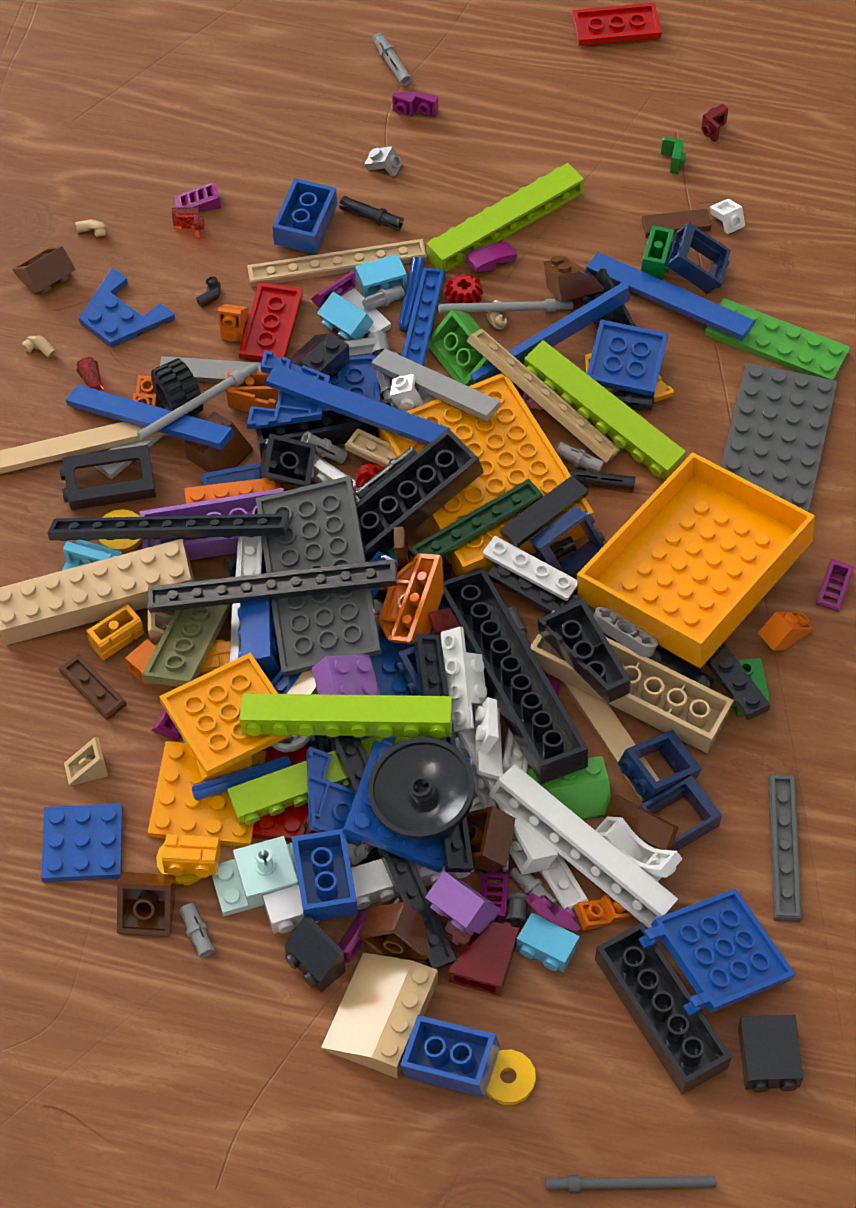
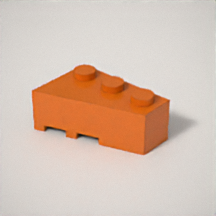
[226,371,280,412]

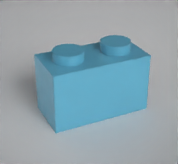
[355,254,407,298]
[317,292,374,341]
[516,913,580,973]

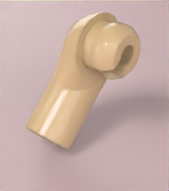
[75,219,106,237]
[486,300,507,330]
[22,336,56,358]

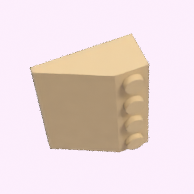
[321,952,438,1078]

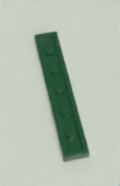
[409,479,543,559]

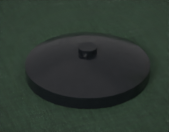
[368,737,475,840]

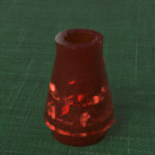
[76,357,103,391]

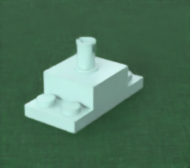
[212,836,298,917]

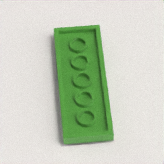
[705,298,850,380]

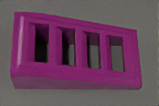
[174,182,221,215]
[816,559,854,612]
[481,872,509,923]

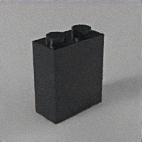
[738,1015,804,1093]

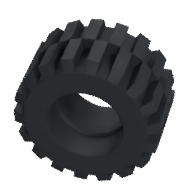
[151,358,203,416]

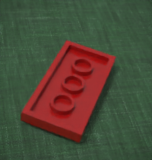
[572,2,662,46]
[238,282,303,362]
[252,746,316,842]

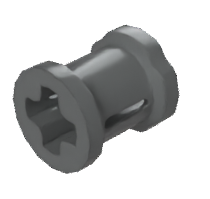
[505,893,529,927]

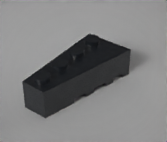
[538,599,631,704]

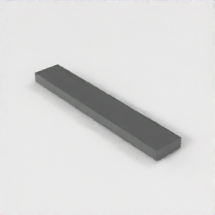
[768,774,801,922]

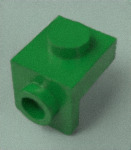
[661,137,687,174]

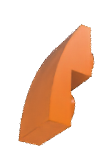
[132,375,159,407]
[574,894,634,931]

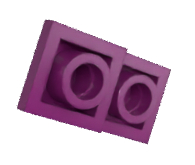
[392,92,438,117]
[465,241,518,272]
[525,893,581,931]

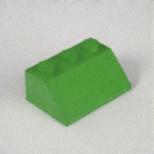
[429,309,490,386]
[527,756,611,821]

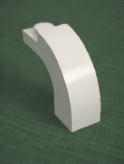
[595,816,682,882]

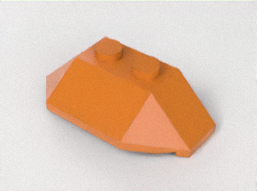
[378,553,444,644]

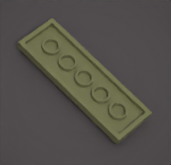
[142,577,232,687]

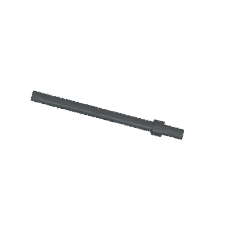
[545,1175,716,1192]

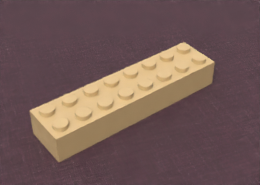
[0,539,194,645]
[530,611,734,753]

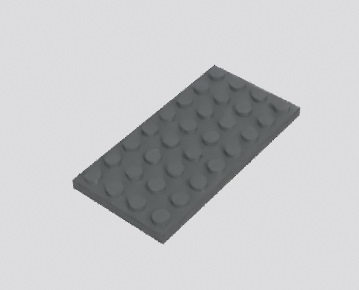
[720,362,837,512]
[256,476,382,677]

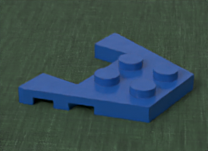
[79,268,175,348]
[247,350,330,429]
[306,747,363,846]

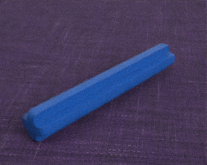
[398,257,424,332]
[192,756,291,800]

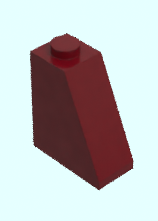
[449,921,519,997]

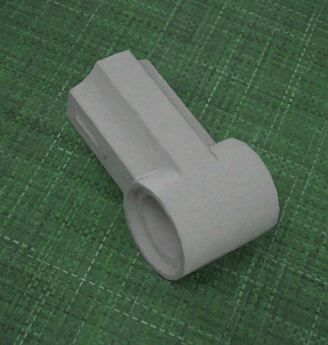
[344,331,390,357]

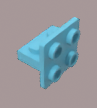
[62,540,122,571]

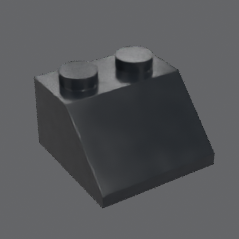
[290,333,350,380]
[260,434,316,487]
[285,914,345,992]

